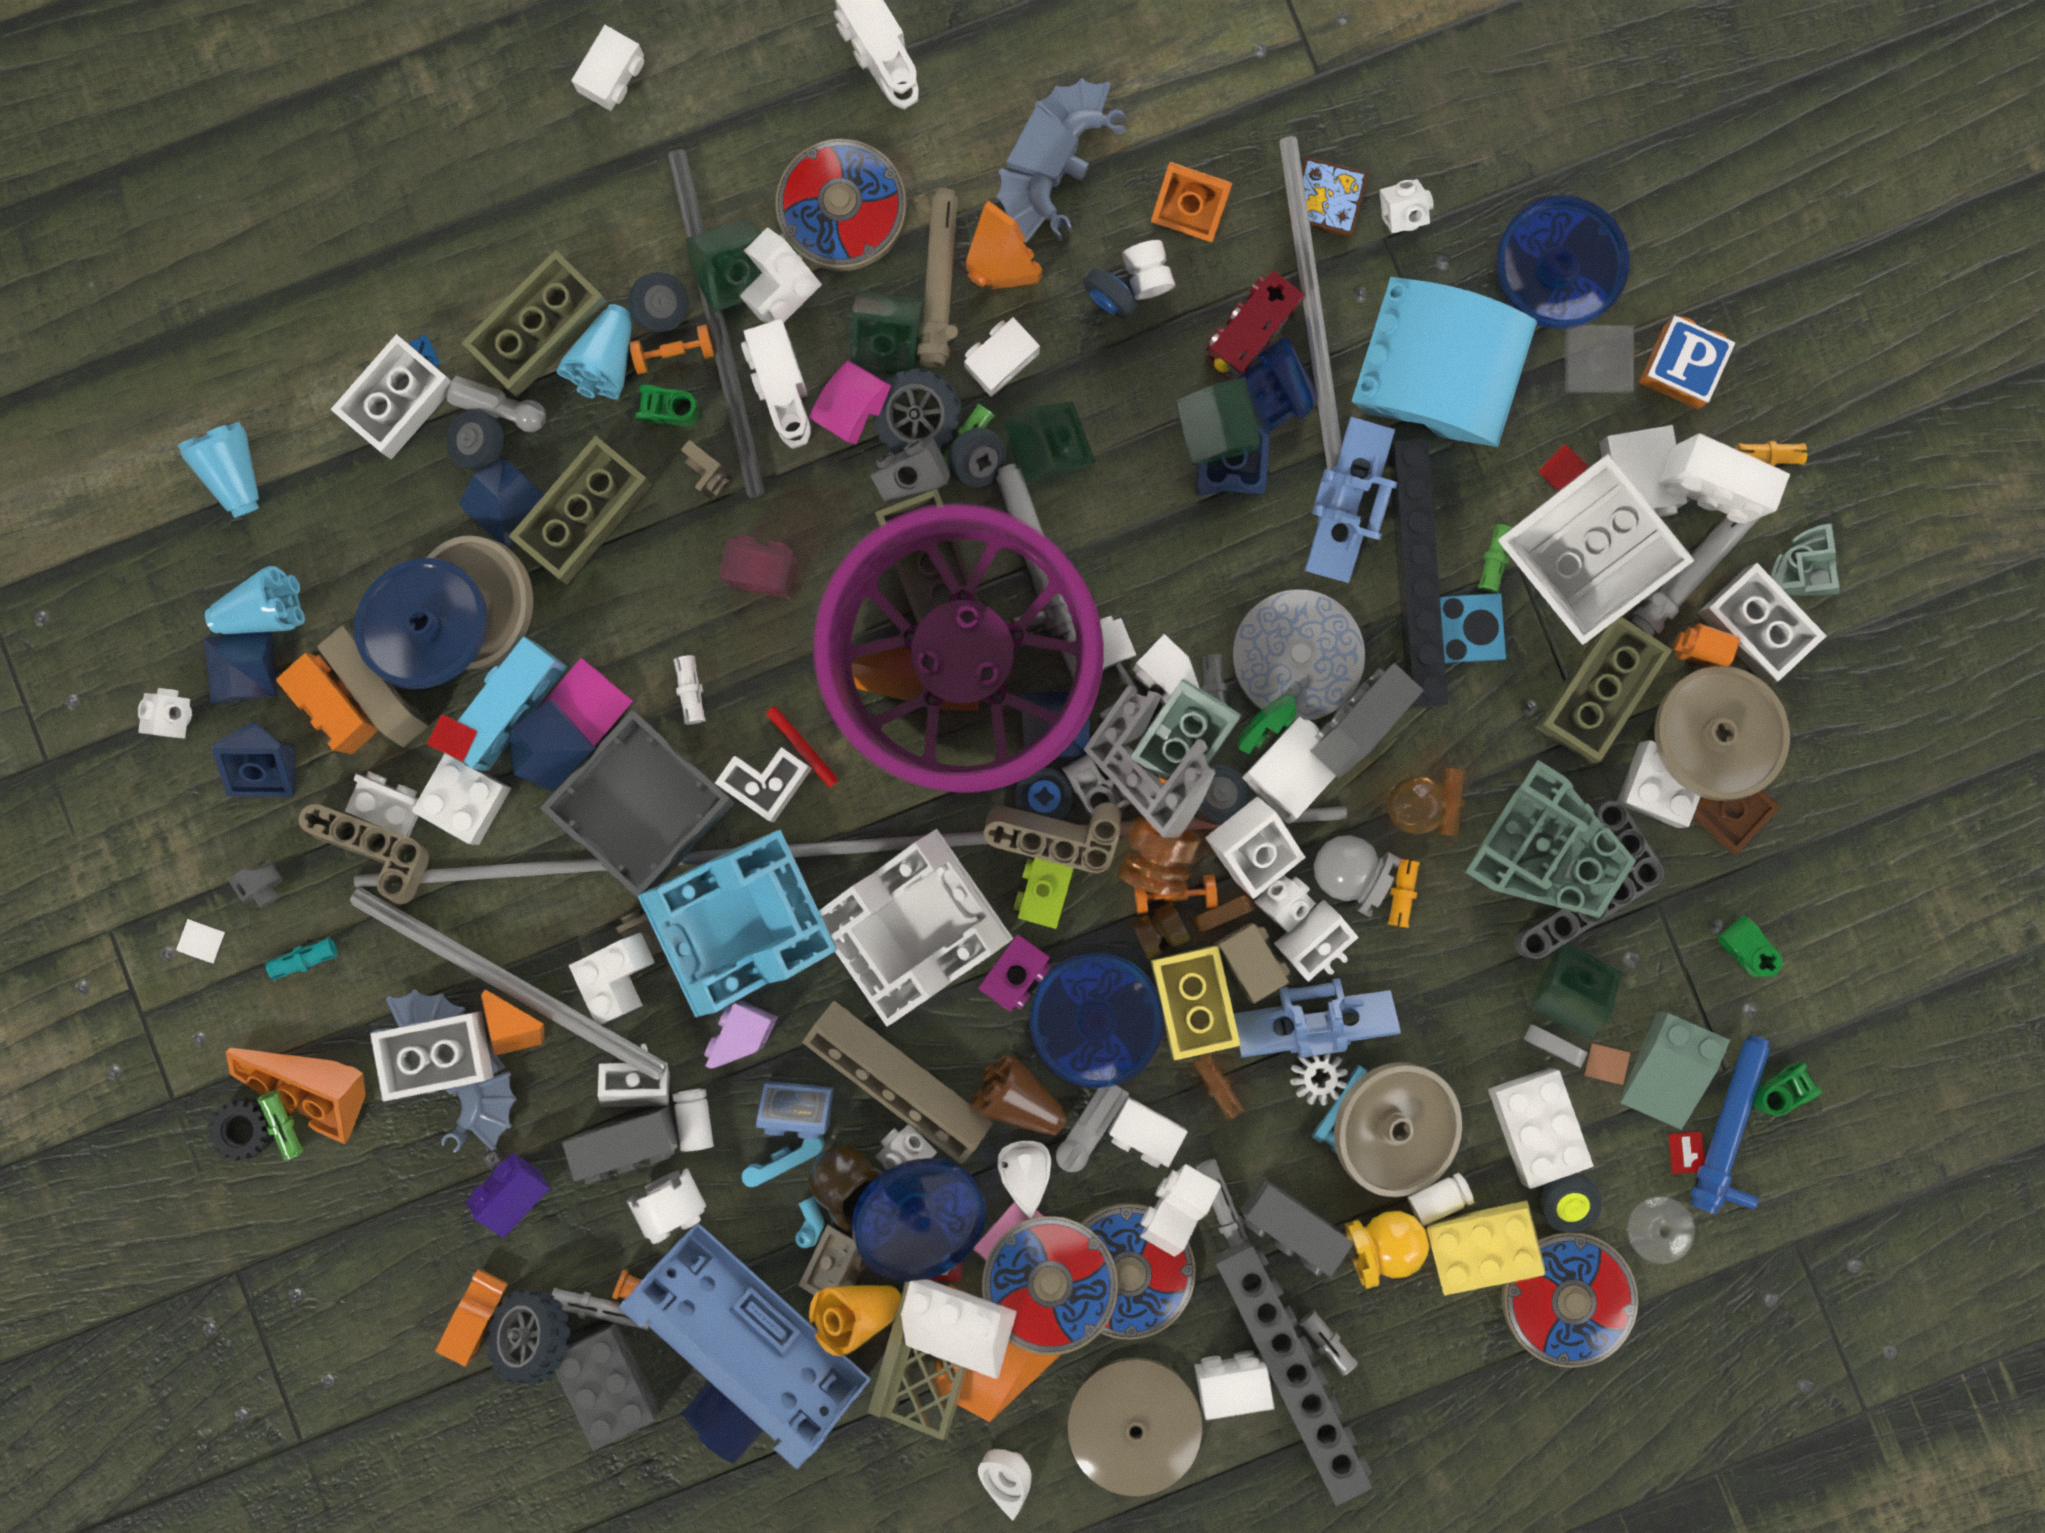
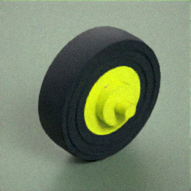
[1540,1173,1602,1232]

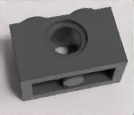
[870,438,951,507]

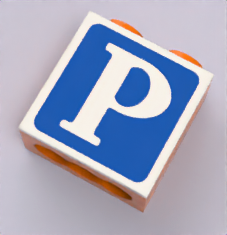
[1639,316,1735,410]

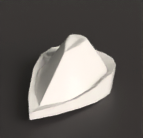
[998,1141,1051,1219]
[978,1449,1032,1521]

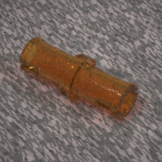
[1437,768,1466,836]
[1192,1052,1245,1120]

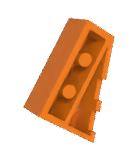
[276,653,378,754]

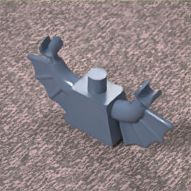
[996,78,1127,243]
[372,989,517,1152]

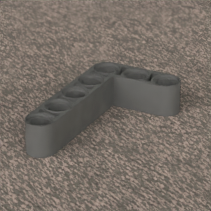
[1514,801,1664,959]

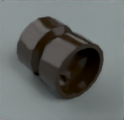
[1129,902,1190,961]

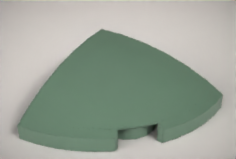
[1771,523,1840,596]

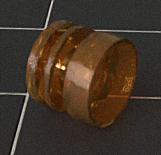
[1118,818,1201,896]

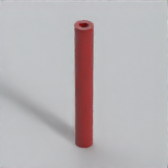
[765,706,840,789]

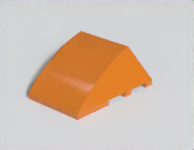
[934,1284,1060,1422]

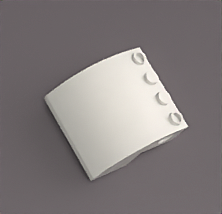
[819,829,1013,1026]

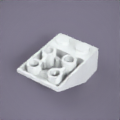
[1133,634,1199,706]

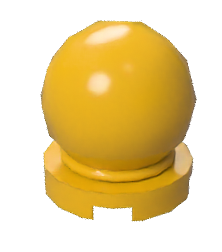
[1344,1211,1430,1289]

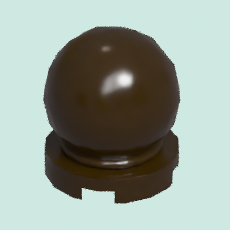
[808,1145,884,1231]

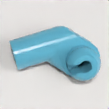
[795,1196,825,1248]

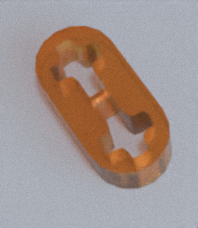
[1192,893,1256,933]

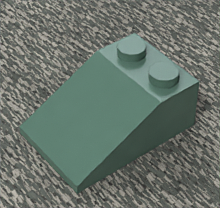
[1130,678,1241,781]
[1619,1011,1730,1130]

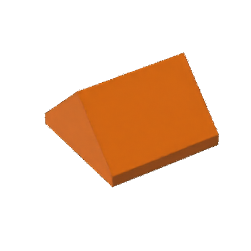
[1151,162,1232,243]
[481,990,545,1056]

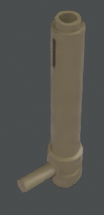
[917,188,958,368]

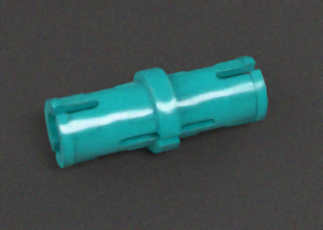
[266,937,338,981]

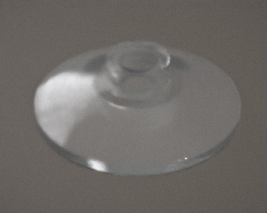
[1627,1196,1695,1264]

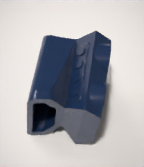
[1195,423,1269,496]

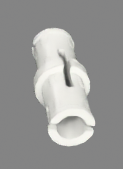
[674,655,706,725]

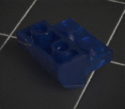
[1236,337,1317,432]
[681,1382,763,1463]

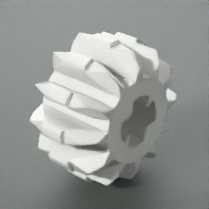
[1290,1053,1347,1106]

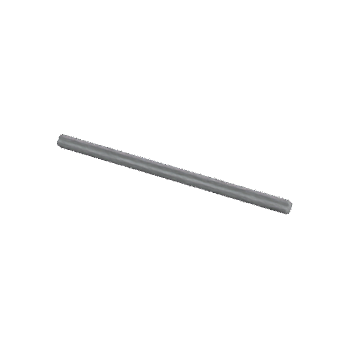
[1279,136,1342,470]
[350,888,667,1080]

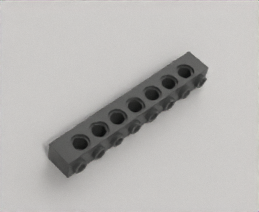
[1213,1239,1373,1507]

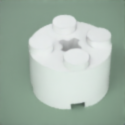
[627,1169,706,1244]

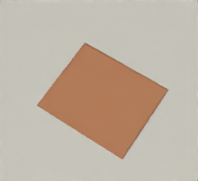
[1584,1043,1630,1085]

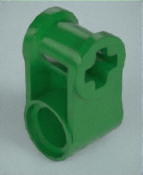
[635,385,701,427]
[1717,915,1783,977]
[1753,1061,1822,1116]

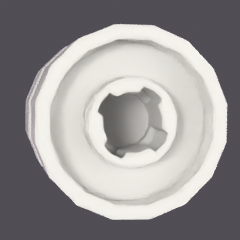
[1121,240,1175,300]

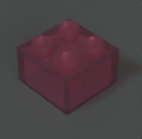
[719,535,799,599]

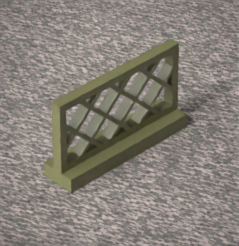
[868,1281,968,1440]

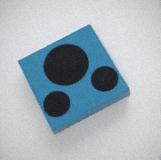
[1440,593,1506,664]

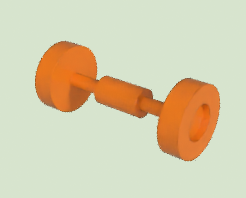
[629,324,715,374]
[1134,874,1217,915]

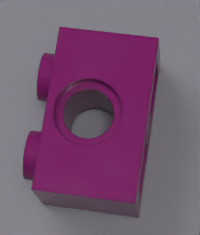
[978,933,1051,1012]

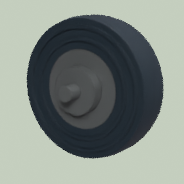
[628,272,689,332]
[447,410,504,471]
[1196,765,1250,825]

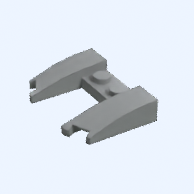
[1084,685,1215,838]

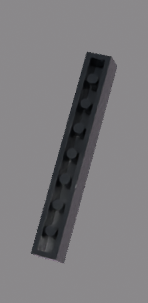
[1389,440,1448,709]

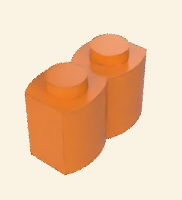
[1673,623,1740,668]

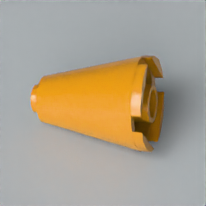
[809,1285,901,1356]

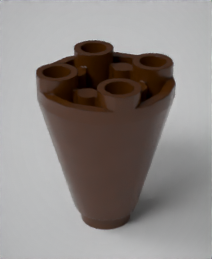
[970,1053,1067,1136]

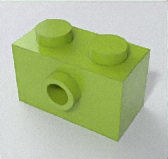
[1013,858,1073,929]

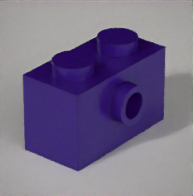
[466,1152,550,1238]

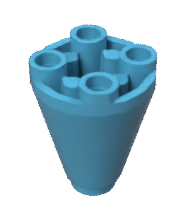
[557,304,633,399]
[178,422,259,518]
[205,566,305,634]

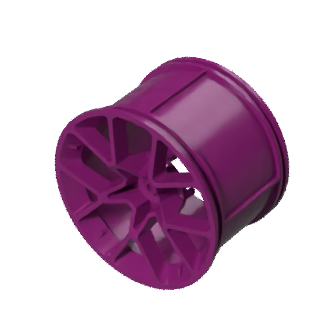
[814,505,1104,792]

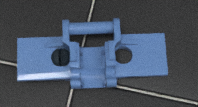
[1304,417,1398,583]
[1234,978,1401,1058]

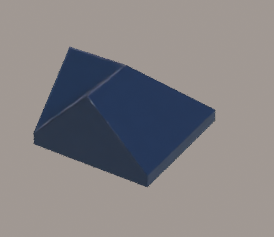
[458,457,544,548]
[204,632,278,704]
[1022,691,1090,758]
[509,699,596,792]
[211,721,295,797]

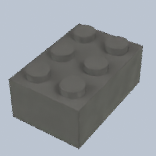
[1310,663,1424,778]
[562,1105,680,1184]
[1240,1176,1354,1277]
[554,1323,661,1452]

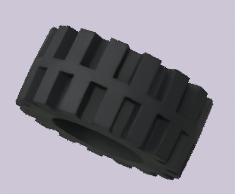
[207,1099,274,1161]

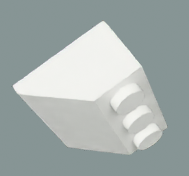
[901,1279,1017,1379]

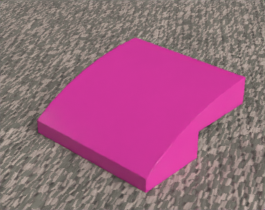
[809,361,891,444]
[539,657,633,746]

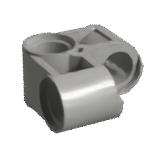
[1062,754,1132,816]

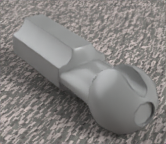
[447,376,546,432]
[1056,1079,1129,1172]

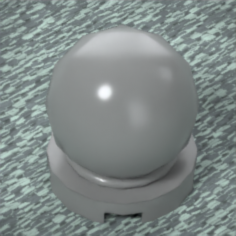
[1314,835,1400,917]

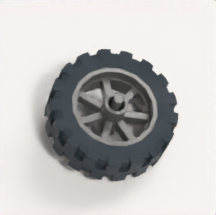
[873,369,962,453]
[486,1290,570,1384]

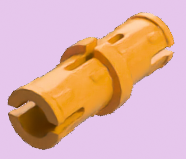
[1735,441,1807,467]
[1387,859,1420,928]

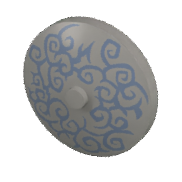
[1232,590,1365,722]

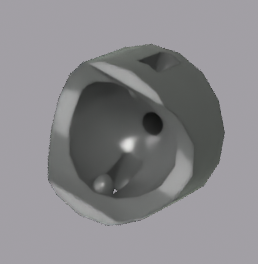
[229,859,283,908]

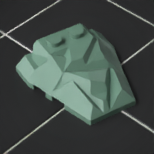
[1465,760,1636,918]

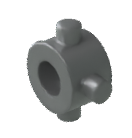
[483,1147,505,1172]

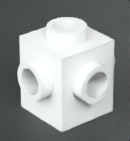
[1380,179,1433,233]
[138,688,192,738]
[1254,875,1316,934]
[875,1124,937,1171]

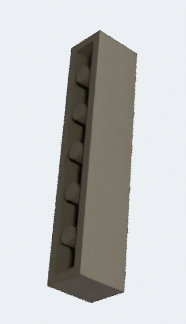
[802,1001,993,1165]

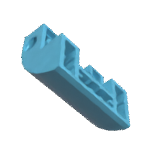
[1351,277,1537,447]
[638,830,837,1017]

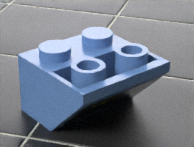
[756,1081,834,1139]

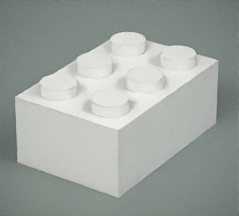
[331,334,451,460]
[1658,433,1790,524]
[1697,563,1826,684]
[371,1011,494,1101]
[1488,1067,1594,1189]

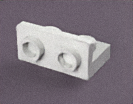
[345,771,419,837]

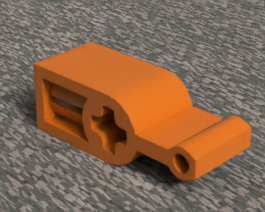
[435,1269,509,1366]

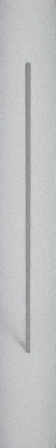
[354,806,1347,888]

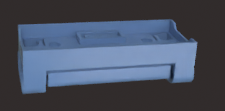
[618,1223,871,1469]

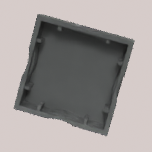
[540,710,735,899]

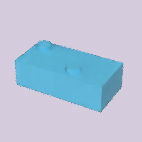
[458,637,568,772]

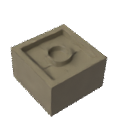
[1214,923,1290,1003]

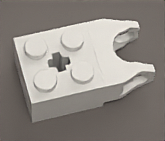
[834,0,919,109]
[741,319,811,449]

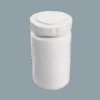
[673,1088,714,1152]
[1407,1173,1474,1227]

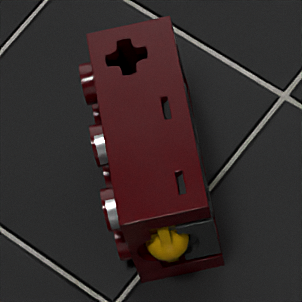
[1205,270,1304,387]

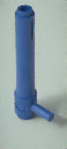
[1690,1035,1771,1214]

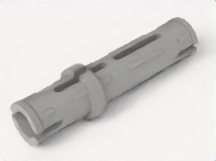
[1196,1159,1247,1248]
[552,1288,651,1331]

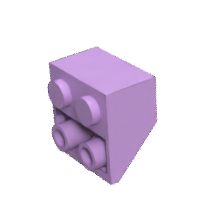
[704,1000,778,1069]

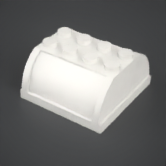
[1498,453,1694,645]

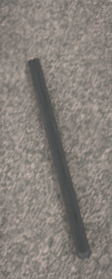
[668,149,765,498]

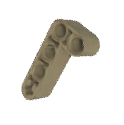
[317,624,430,748]
[984,803,1122,873]
[299,804,429,904]

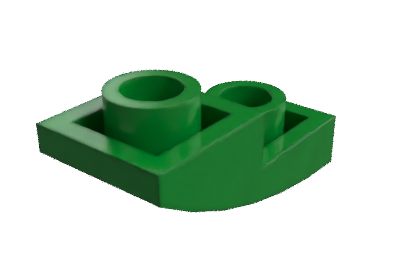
[1237,694,1297,754]

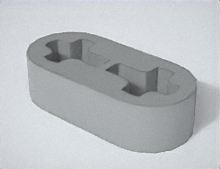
[1524,1024,1588,1068]

